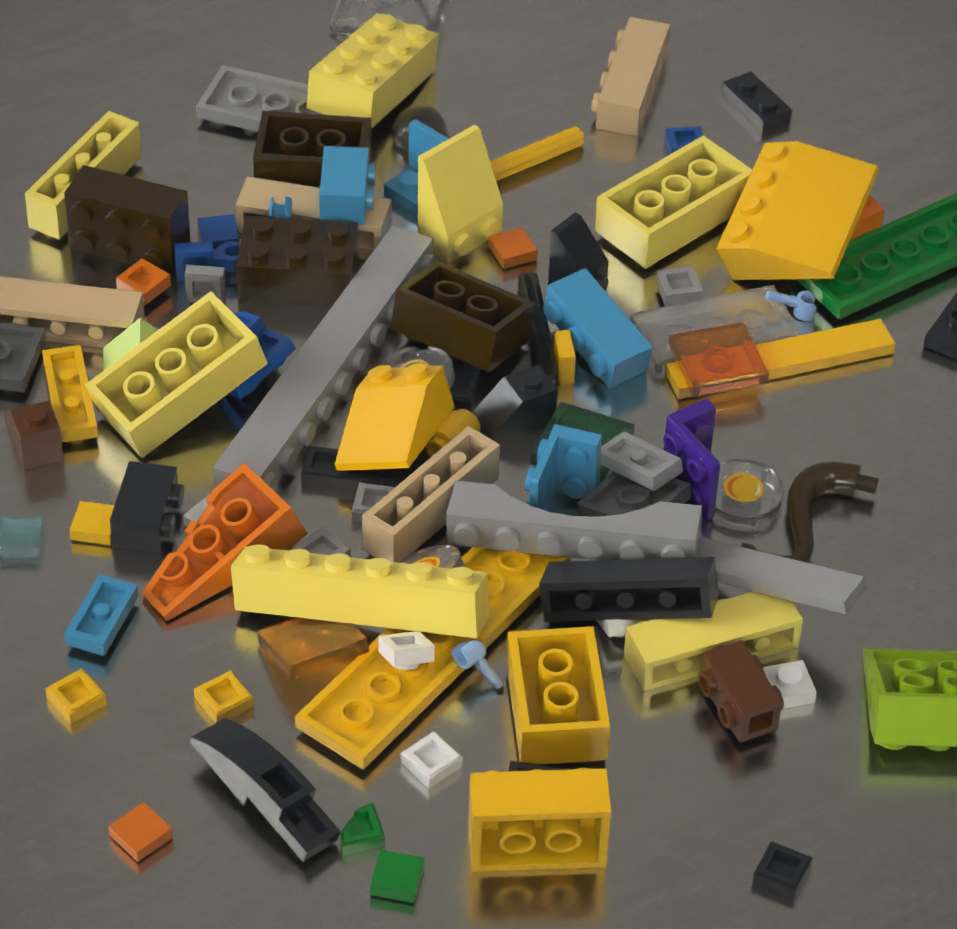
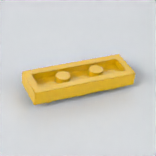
[42,345,98,442]

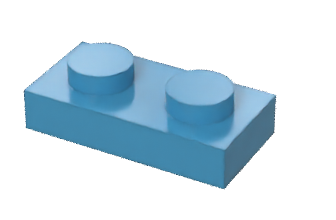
[64,574,139,656]

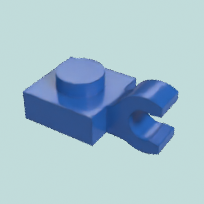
[174,241,239,282]

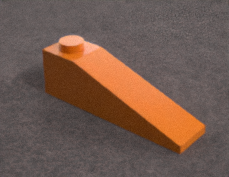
[141,463,308,621]

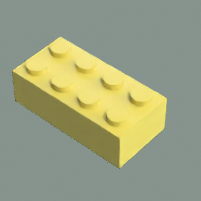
[307,13,439,129]
[594,135,752,269]
[85,291,268,458]

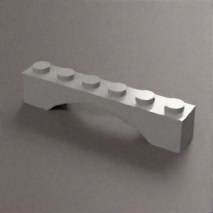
[446,480,702,560]

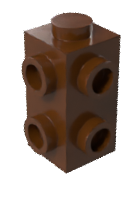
[698,640,784,743]

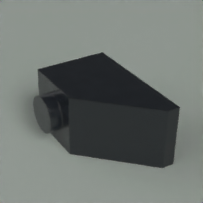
[548,212,609,291]
[472,365,558,444]

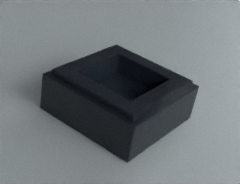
[753,841,813,900]

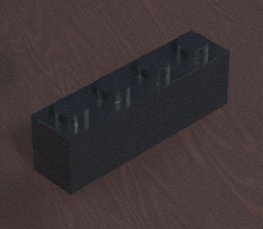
[539,557,719,622]

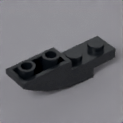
[190,717,341,862]

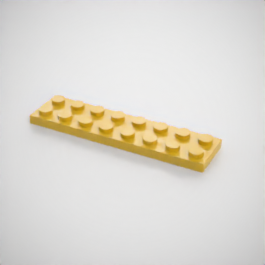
[295,547,571,770]

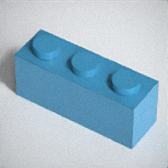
[543,268,653,389]

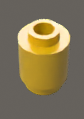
[425,409,481,457]

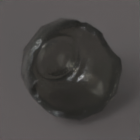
[391,105,449,152]

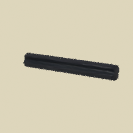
[518,271,559,385]

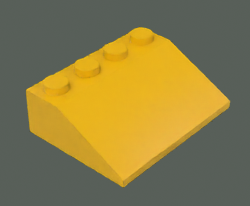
[716,141,879,280]

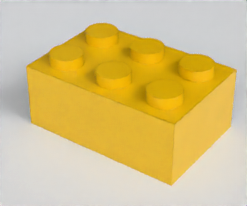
[506,626,611,765]
[468,768,611,872]

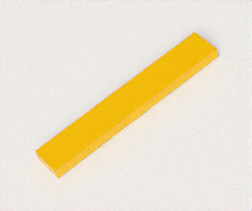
[665,318,896,399]

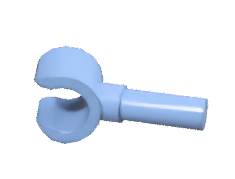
[766,290,817,321]
[451,640,505,689]

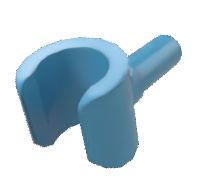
[269,197,292,218]

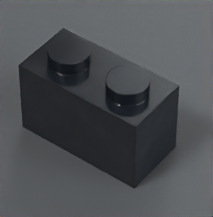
[110,461,184,554]

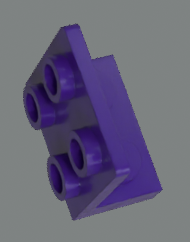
[663,398,720,521]

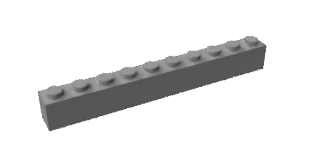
[213,225,437,492]

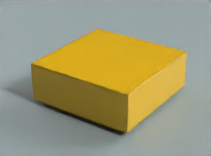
[554,330,576,386]
[70,501,114,545]
[46,668,107,724]
[194,670,254,723]

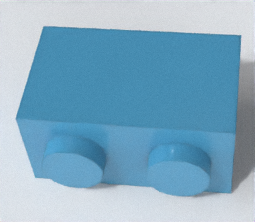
[319,146,376,225]

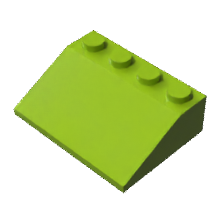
[863,648,957,751]

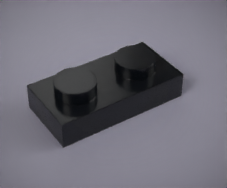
[721,71,792,132]

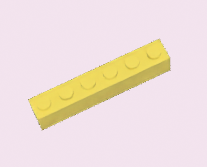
[231,545,489,638]

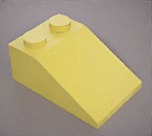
[418,124,503,265]

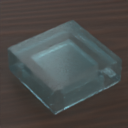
[0,517,43,558]

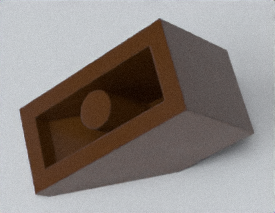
[4,400,64,471]

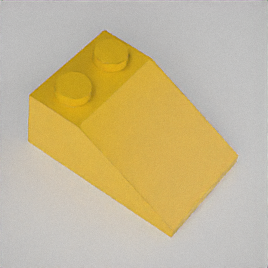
[335,363,455,471]

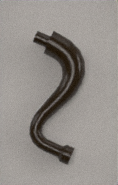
[741,461,879,563]

